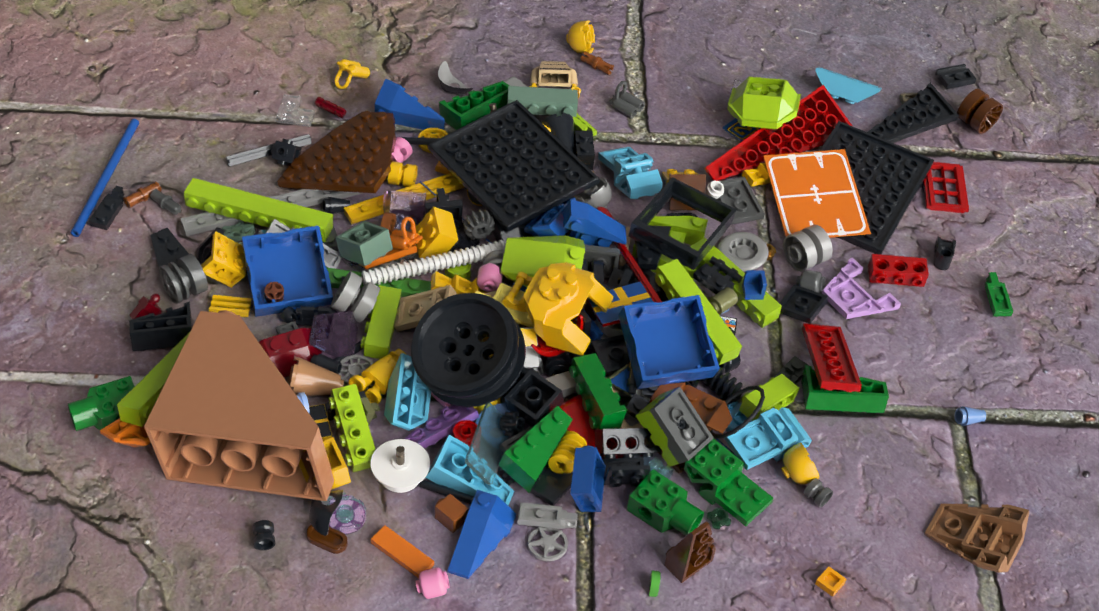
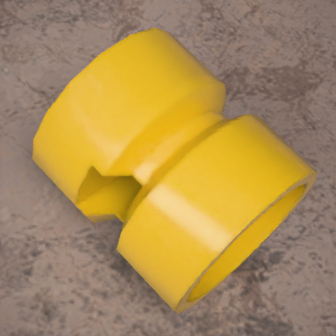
[388,161,418,187]

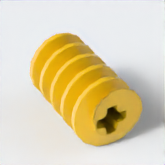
[548,431,587,474]

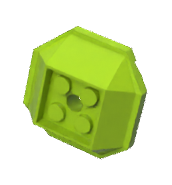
[727,76,801,129]

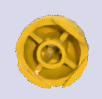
[566,20,595,54]
[781,442,820,485]

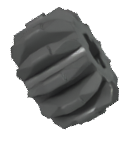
[463,209,495,241]

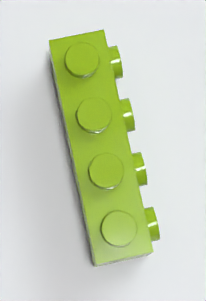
[328,384,376,472]

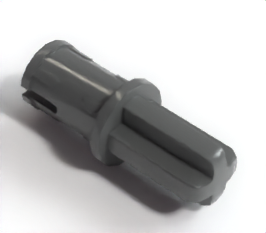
[150,189,182,215]

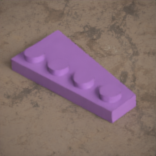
[404,405,479,449]

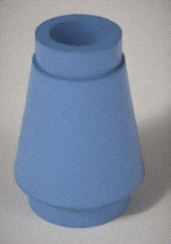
[954,406,986,426]

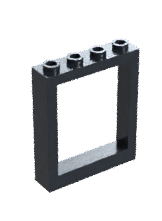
[628,177,737,270]

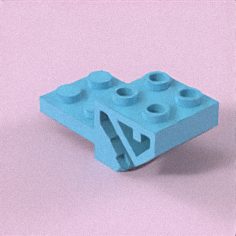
[598,147,663,199]
[724,408,812,470]

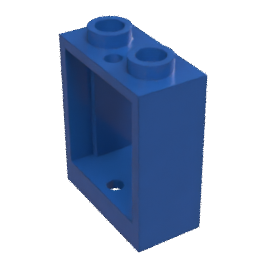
[570,446,606,512]

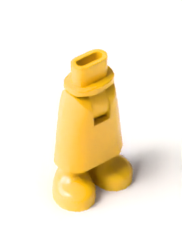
[348,348,407,404]

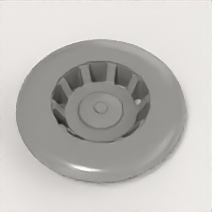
[717,232,769,271]

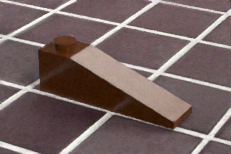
[664,521,716,583]

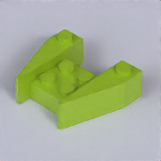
[632,216,708,279]

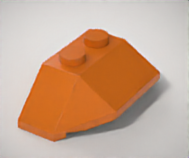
[100,418,151,447]

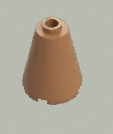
[288,356,344,396]

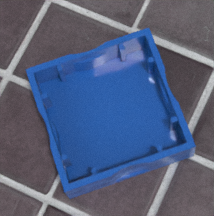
[242,226,333,317]
[618,295,720,389]

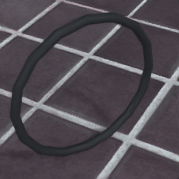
[710,386,765,438]

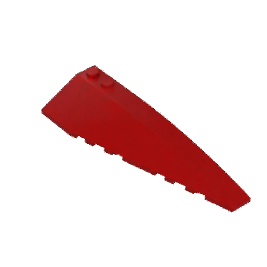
[704,85,852,181]

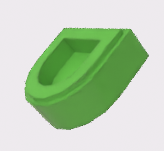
[649,570,661,597]

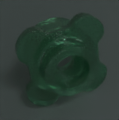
[706,508,731,530]

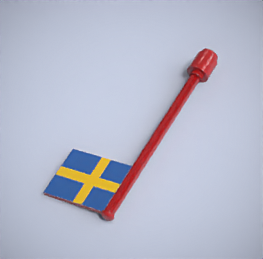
[586,207,662,327]

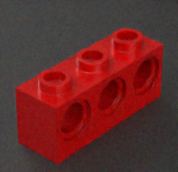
[868,254,929,287]

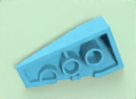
[425,435,514,505]

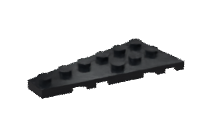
[867,82,959,143]

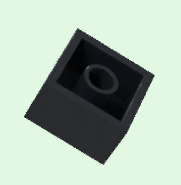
[505,369,564,427]

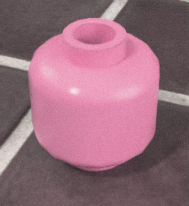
[477,263,503,292]
[416,567,450,599]

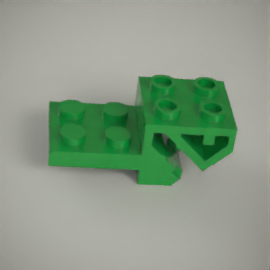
[684,439,773,527]

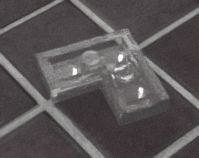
[276,94,315,127]

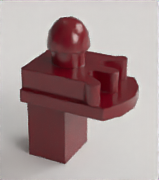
[130,293,163,319]

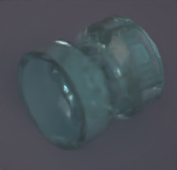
[648,457,674,479]

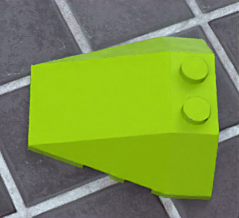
[500,236,585,287]

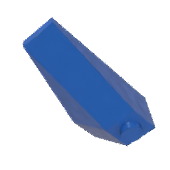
[375,79,445,130]
[448,490,517,579]

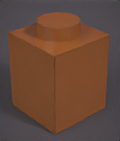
[435,494,469,533]

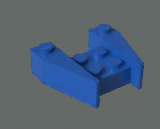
[563,199,627,248]

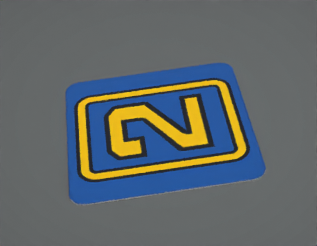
[723,118,761,142]

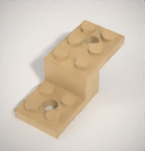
[394,285,496,332]

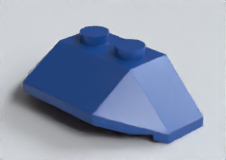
[524,197,576,237]

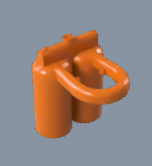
[390,217,423,250]

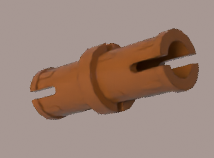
[581,51,614,75]
[123,181,162,208]

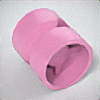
[390,137,412,164]

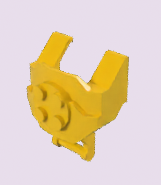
[502,262,613,356]

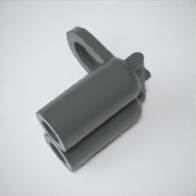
[609,81,645,118]

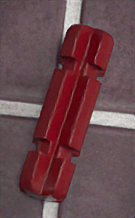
[314,97,346,118]

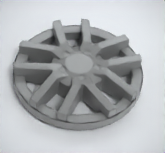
[339,355,373,385]

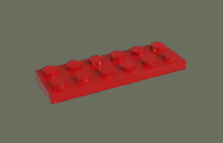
[802,323,862,392]

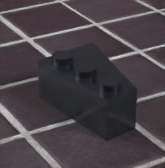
[129,301,193,351]

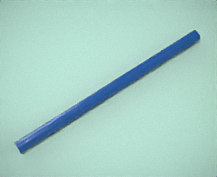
[71,119,139,237]

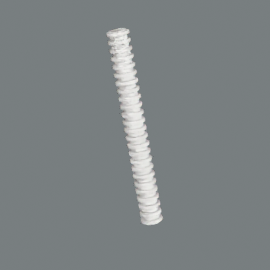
[361,240,505,285]

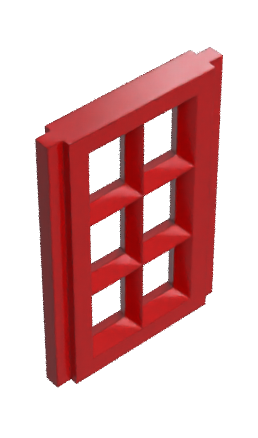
[923,162,969,213]

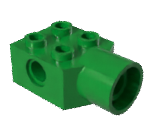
[67,376,135,431]
[627,469,704,536]

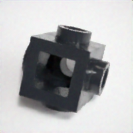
[271,139,302,166]

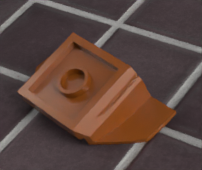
[650,382,732,434]

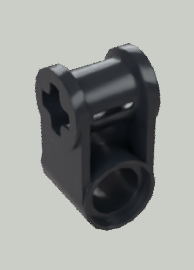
[934,236,956,270]

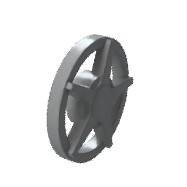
[528,527,568,561]

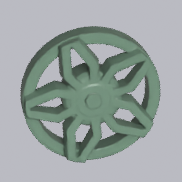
[222,221,255,242]

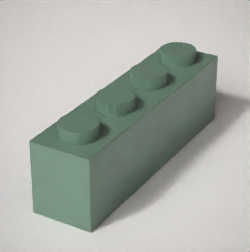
[507,86,578,117]

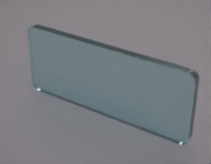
[465,403,509,485]

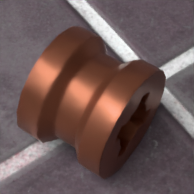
[264,282,284,303]

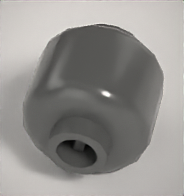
[796,270,825,293]

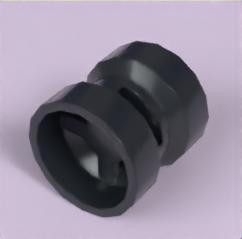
[252,520,275,550]

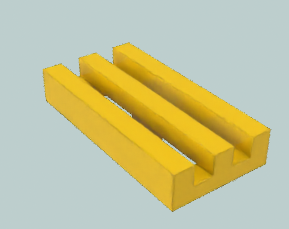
[209,295,252,317]

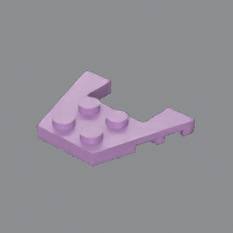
[822,258,901,319]

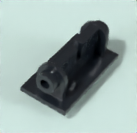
[296,306,337,327]

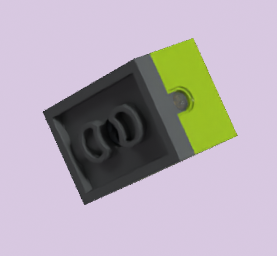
[635,387,714,467]

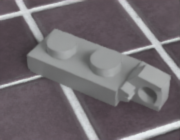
[517,502,578,529]

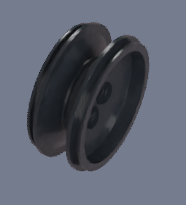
[411,293,526,407]

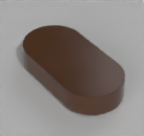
[307,525,348,554]

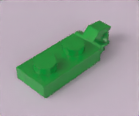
[985,272,1013,316]

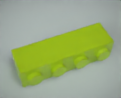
[361,285,402,359]

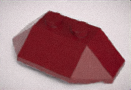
[259,328,322,378]

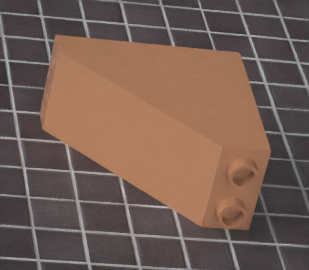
[144,310,335,501]

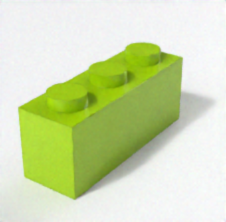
[739,374,799,421]

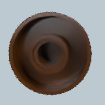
[957,88,1003,134]

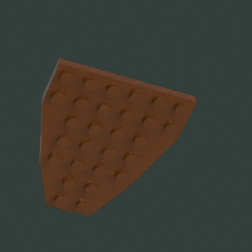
[277,111,396,194]

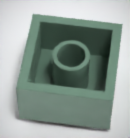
[336,221,393,266]

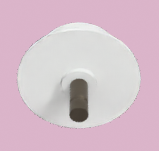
[371,439,430,493]

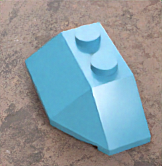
[815,67,882,104]
[384,353,431,431]

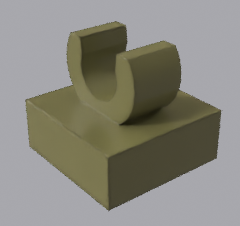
[360,397,380,426]

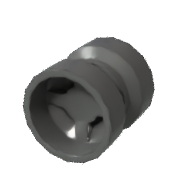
[804,478,833,507]

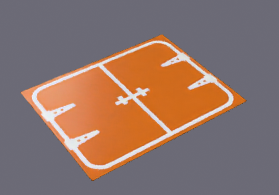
[764,149,871,238]

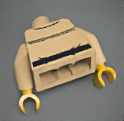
[530,61,581,98]

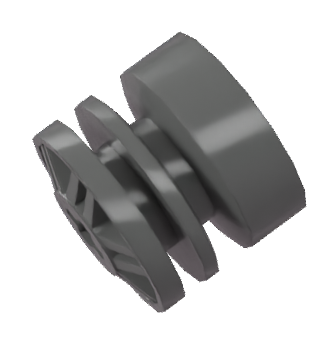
[159,254,208,304]

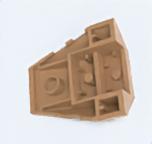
[925,504,1029,573]

